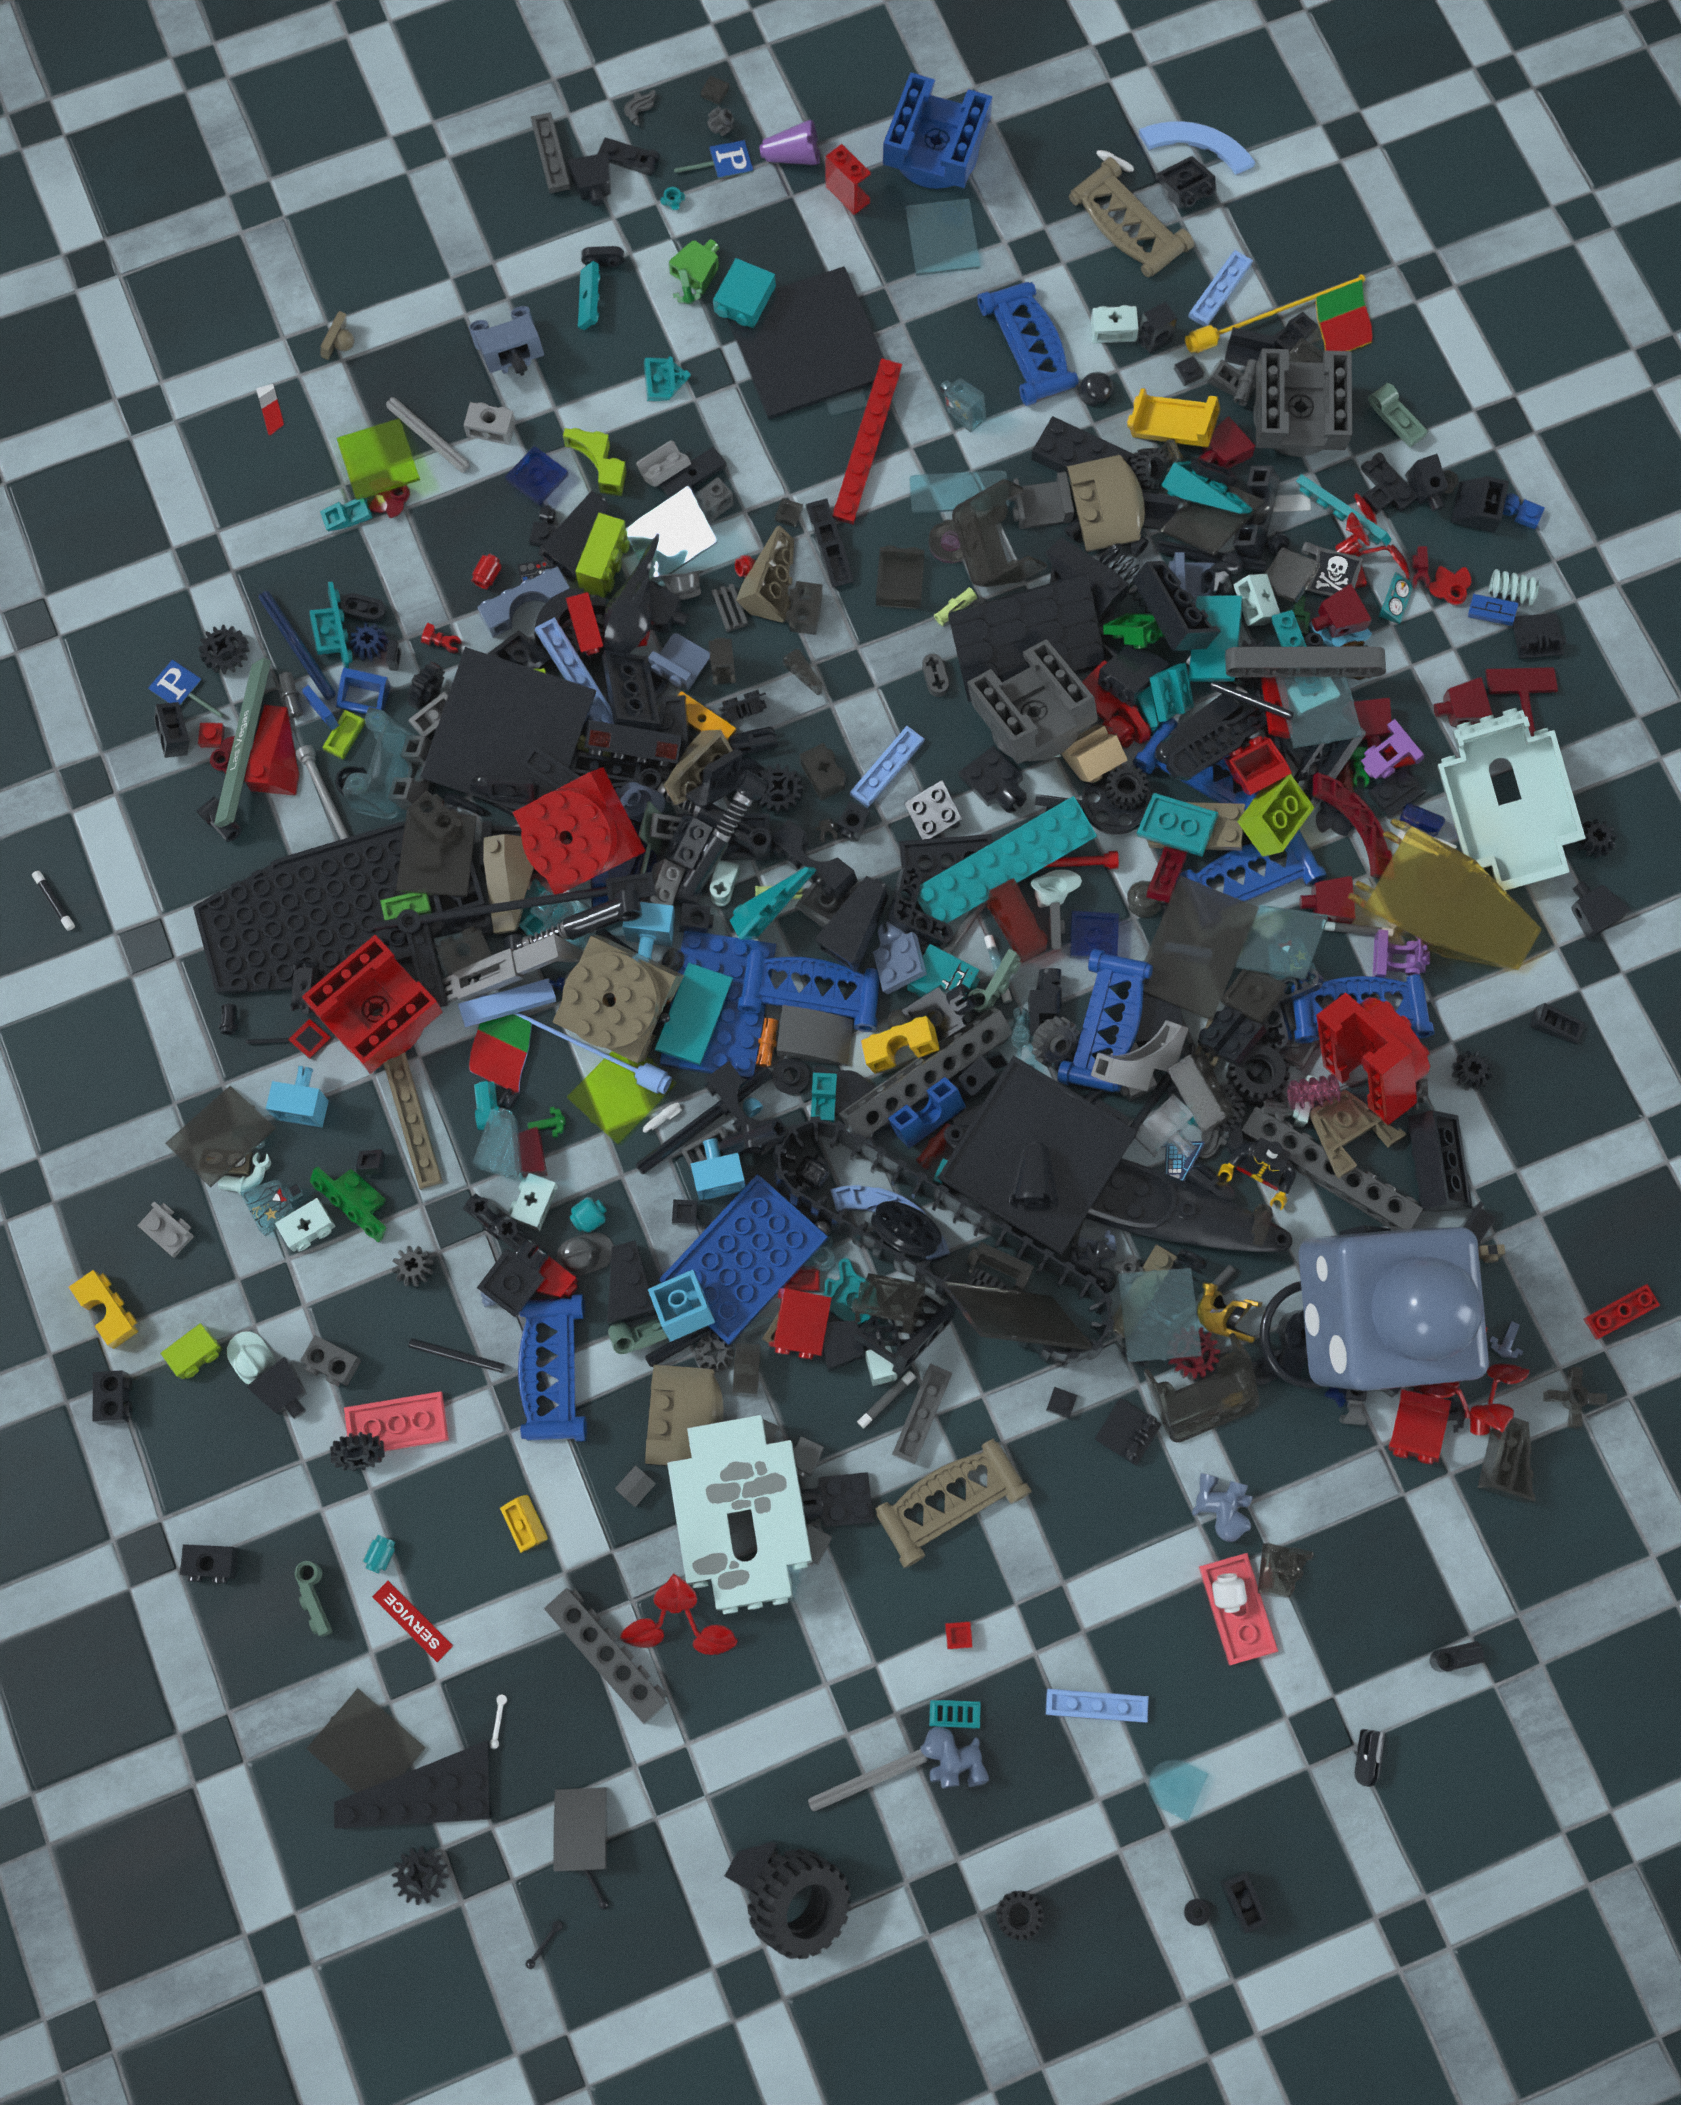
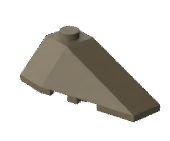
[664,730,733,805]

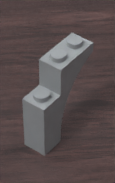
[1091,1020,1188,1091]

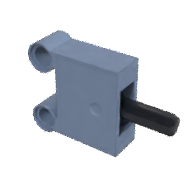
[469,306,544,376]

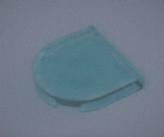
[1148,1760,1208,1822]

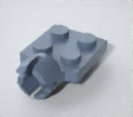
[873,921,927,994]

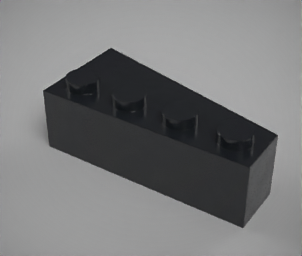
[1132,561,1221,651]

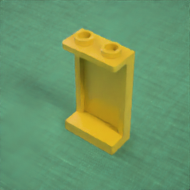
[1127,388,1221,447]

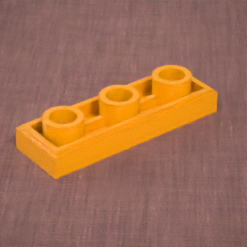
[678,691,736,741]

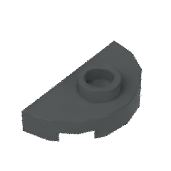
[1049,902,1065,949]

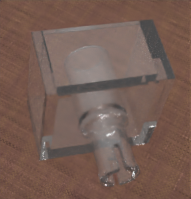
[1135,1094,1197,1159]

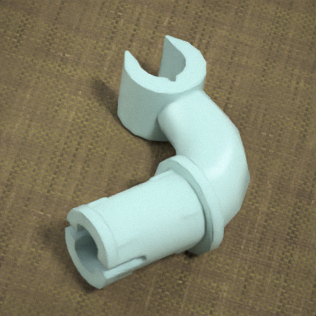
[218,1152,271,1195]

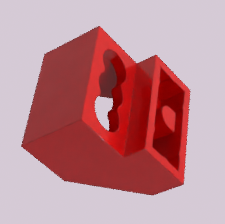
[1224,736,1292,795]

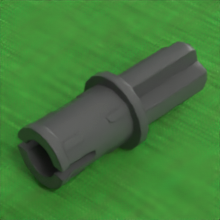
[279,672,303,718]

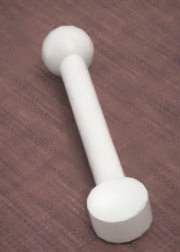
[489,1695,507,1749]

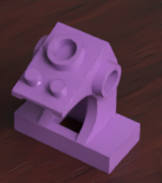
[1361,719,1424,779]
[1372,929,1430,978]

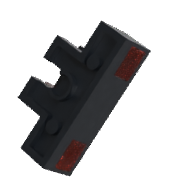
[584,720,682,767]

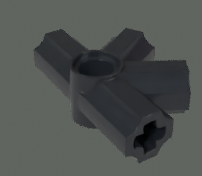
[463,1193,532,1251]

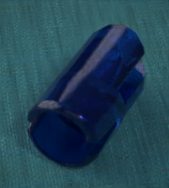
[1399,803,1445,837]

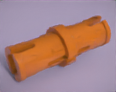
[756,1018,779,1067]

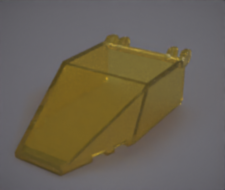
[1348,819,1542,970]

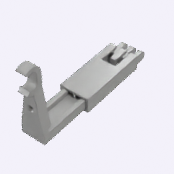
[442,935,584,1003]

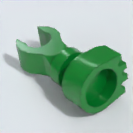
[1349,747,1369,788]

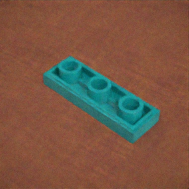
[578,261,600,330]

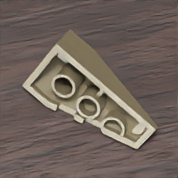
[736,525,794,622]
[483,834,534,934]

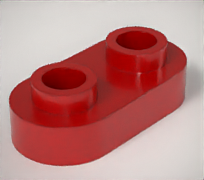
[1118,703,1151,744]

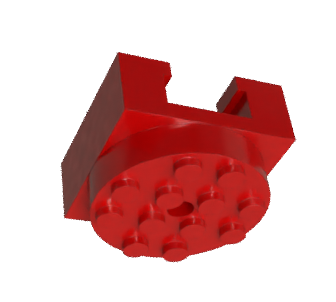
[512,767,646,894]
[302,935,443,1074]
[1316,993,1431,1125]

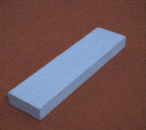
[1188,250,1253,327]
[850,726,925,808]
[458,978,556,1027]
[1046,1689,1149,1722]

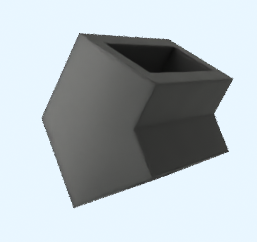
[615,1465,656,1507]

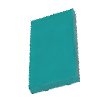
[1188,596,1243,682]
[655,963,733,1066]

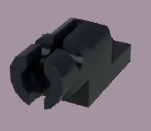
[1028,968,1062,1042]

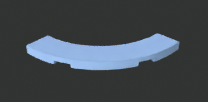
[1139,122,1255,175]
[830,1185,950,1261]

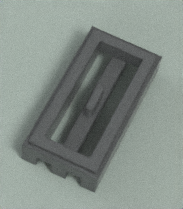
[712,584,748,633]

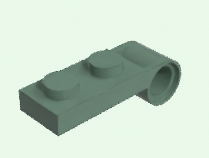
[1369,383,1428,448]
[968,949,1021,1014]
[608,1317,668,1354]
[295,1561,333,1637]

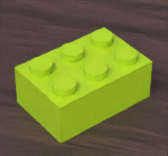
[575,513,630,598]
[1237,774,1315,857]

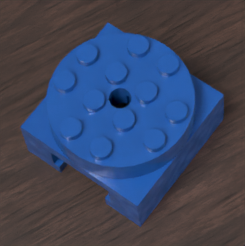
[883,72,993,189]

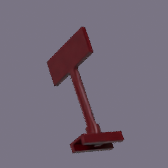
[1485,667,1558,737]

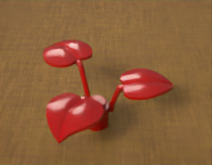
[1335,493,1410,580]
[1414,1364,1529,1436]
[620,1574,738,1655]

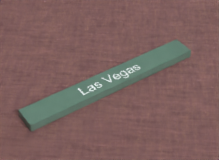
[214,658,271,828]

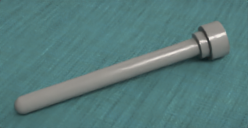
[295,745,349,839]

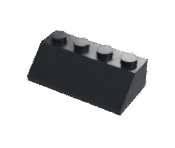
[1408,1110,1473,1212]

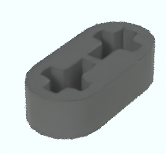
[922,653,949,697]

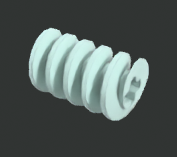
[1488,569,1540,606]

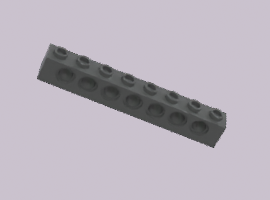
[839,1006,1014,1140]
[1241,1107,1423,1230]

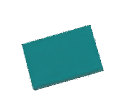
[1136,793,1219,857]

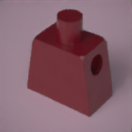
[1198,416,1255,469]
[1312,584,1372,638]
[1434,677,1492,727]
[1341,698,1391,749]
[1299,876,1356,924]
[489,1127,548,1177]

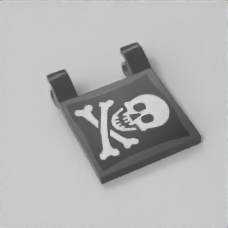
[1292,542,1363,597]

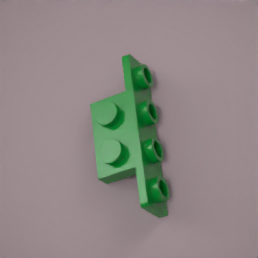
[310,1167,386,1243]

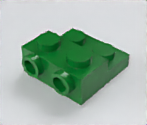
[1103,613,1165,648]

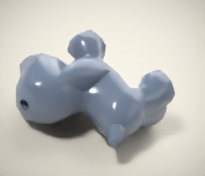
[1192,1473,1253,1542]
[921,1726,989,1789]

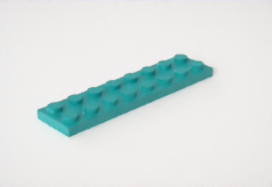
[917,796,1097,923]

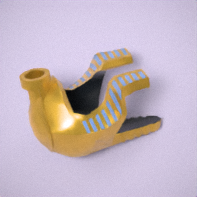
[1197,1282,1263,1343]

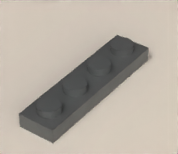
[530,112,570,193]
[892,1363,952,1465]

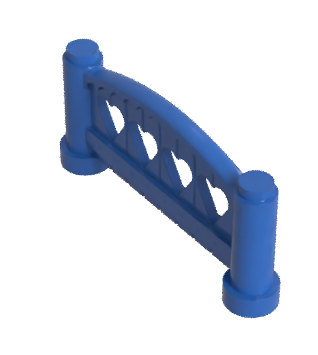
[977,282,1079,406]
[1132,718,1260,809]
[1179,829,1327,931]
[1057,949,1153,1093]
[737,950,880,1032]
[1291,975,1434,1044]
[518,1294,587,1442]

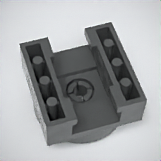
[1253,349,1352,457]
[967,639,1098,764]

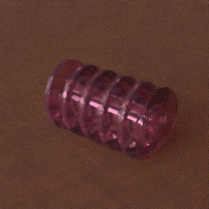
[1287,1074,1341,1111]

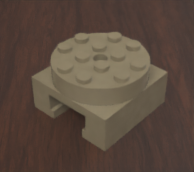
[553,935,684,1063]

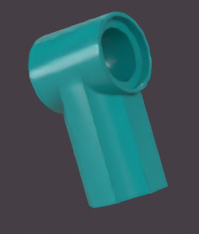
[474,1081,503,1131]

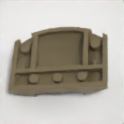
[1067,455,1145,552]
[645,1365,724,1465]

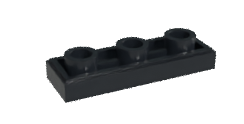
[659,447,726,502]

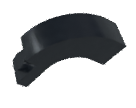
[534,588,607,645]

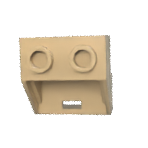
[1061,724,1128,783]

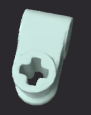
[710,860,740,907]

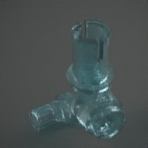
[1011,1008,1035,1068]

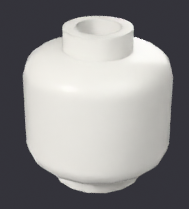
[1212,1573,1247,1613]

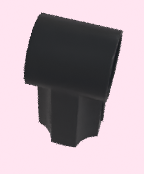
[196,796,242,843]
[1429,1641,1484,1672]

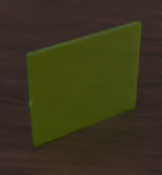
[336,418,420,500]
[567,1051,677,1145]

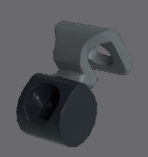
[1339,1389,1367,1426]

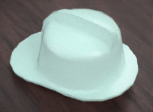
[1031,869,1082,908]
[227,1332,276,1384]

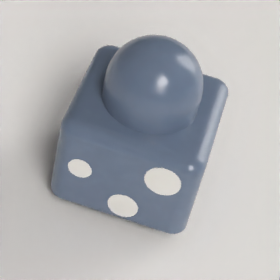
[1299,1227,1489,1391]

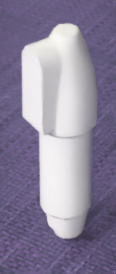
[1096,150,1134,172]
[643,1103,682,1133]

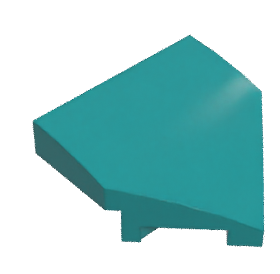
[644,356,691,401]

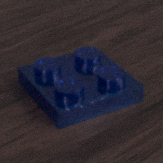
[505,446,569,506]
[1070,911,1119,959]

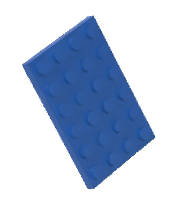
[660,931,777,1079]
[659,1174,829,1346]

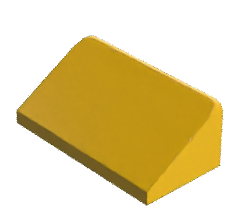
[500,1495,548,1553]

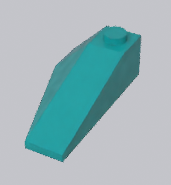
[1162,461,1252,514]
[730,867,816,940]

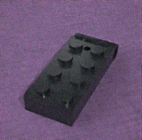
[1031,416,1135,477]

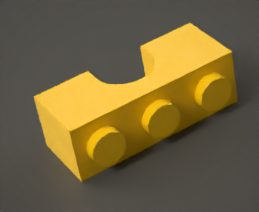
[861,1016,940,1074]
[69,1270,139,1349]

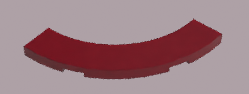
[1313,773,1395,881]

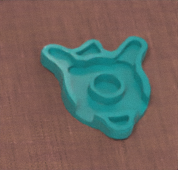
[822,1258,880,1324]

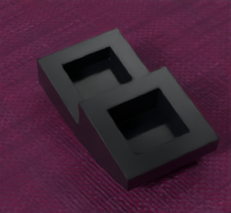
[1273,312,1318,353]

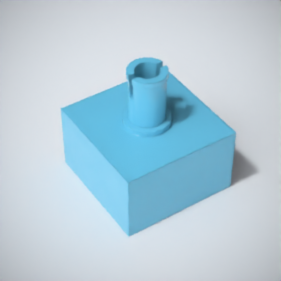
[622,902,676,959]
[266,1066,329,1128]
[691,1138,745,1201]
[648,1270,715,1342]

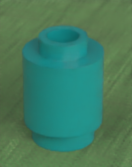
[362,1534,396,1574]

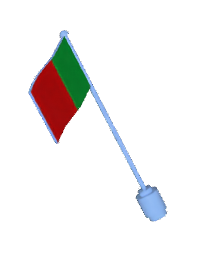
[469,994,672,1094]

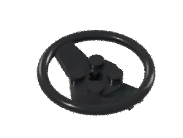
[1260,1281,1325,1389]

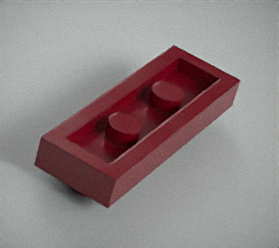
[1146,847,1187,903]

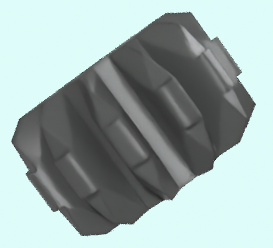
[392,1246,434,1287]

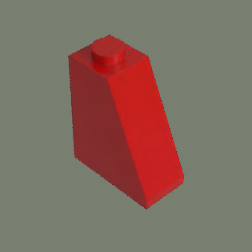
[566,592,603,655]
[532,1247,579,1299]

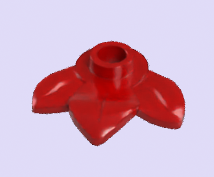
[1428,566,1471,605]

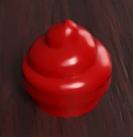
[735,555,756,578]

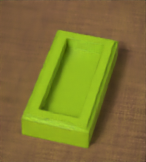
[322,710,366,760]

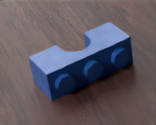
[888,1077,966,1148]

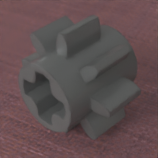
[708,106,734,136]

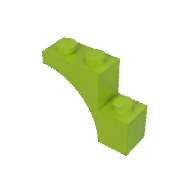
[563,428,627,496]

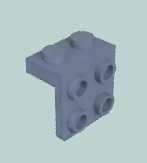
[1169,552,1215,606]
[648,633,711,691]

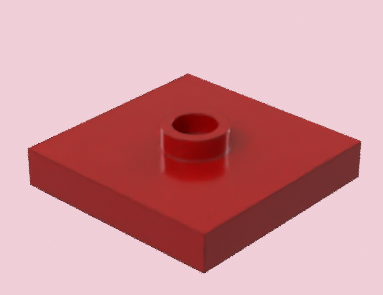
[1082,660,1123,721]

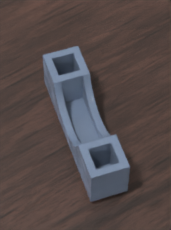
[477,567,570,638]

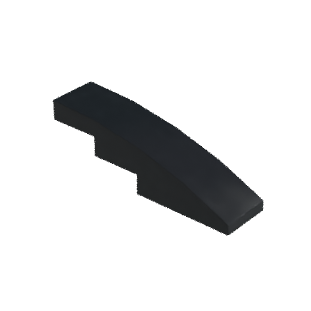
[805,498,854,588]

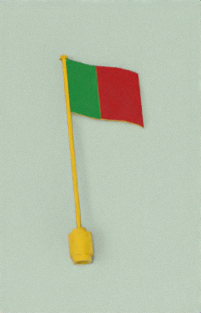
[1185,274,1372,353]

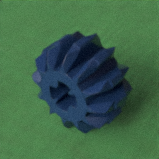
[349,622,389,663]

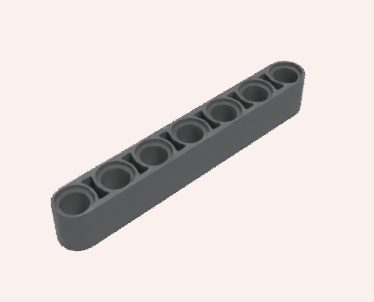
[1225,646,1386,677]

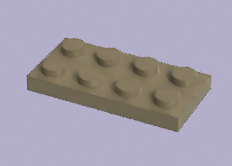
[1148,802,1246,851]

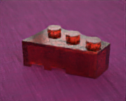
[987,878,1048,964]

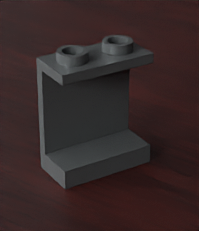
[1009,472,1074,530]

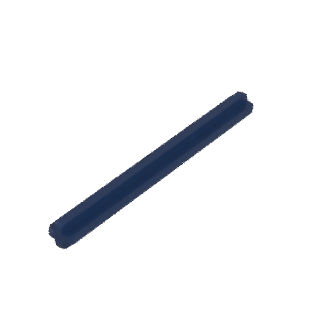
[258,591,336,700]

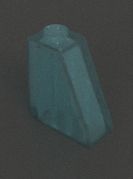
[472,1108,523,1182]

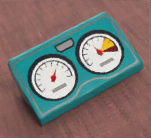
[1378,572,1413,624]

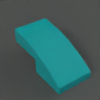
[320,496,373,532]
[810,1072,837,1123]

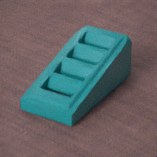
[1135,685,1158,736]
[929,1700,980,1728]

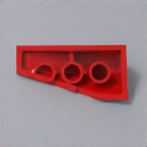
[245,705,300,796]

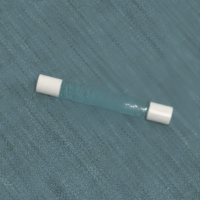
[984,935,1012,1003]

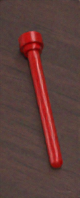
[1045,850,1119,869]

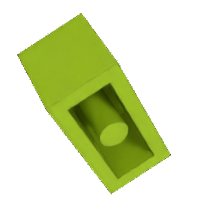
[160,1323,223,1379]

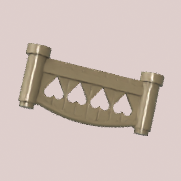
[1069,157,1194,277]
[875,1439,1032,1569]

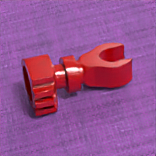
[421,623,462,654]

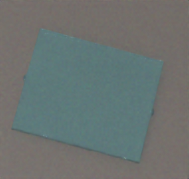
[906,199,980,276]
[626,486,718,584]
[1275,677,1362,748]
[1236,905,1328,979]
[1118,1268,1202,1362]

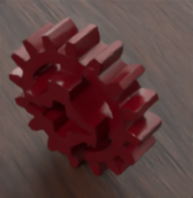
[1166,1325,1220,1380]

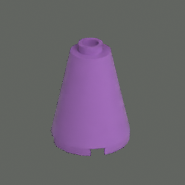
[760,120,820,165]

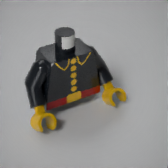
[1218,1138,1296,1210]

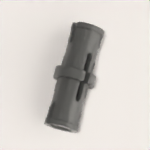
[1233,360,1256,406]

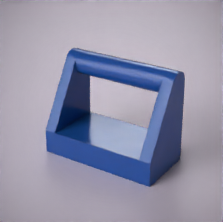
[336,667,391,718]

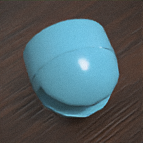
[742,1097,763,1118]

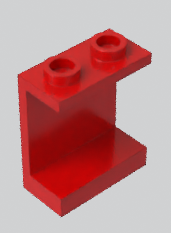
[825,144,871,215]
[769,1288,832,1359]
[1389,1389,1451,1465]

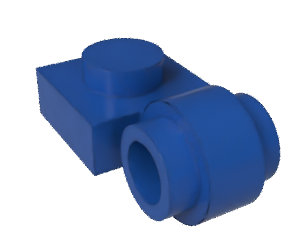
[1503,493,1545,530]

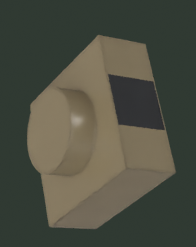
[1478,1244,1505,1263]

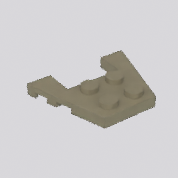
[1309,1089,1407,1179]

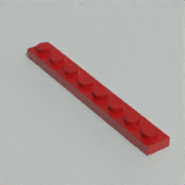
[832,358,902,525]

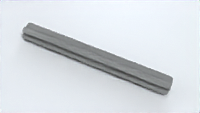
[386,397,470,473]
[808,1749,927,1812]

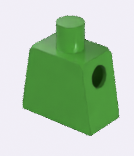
[668,239,719,295]

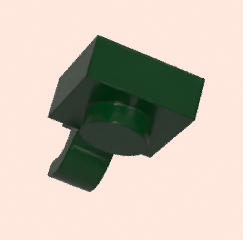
[1287,595,1310,637]

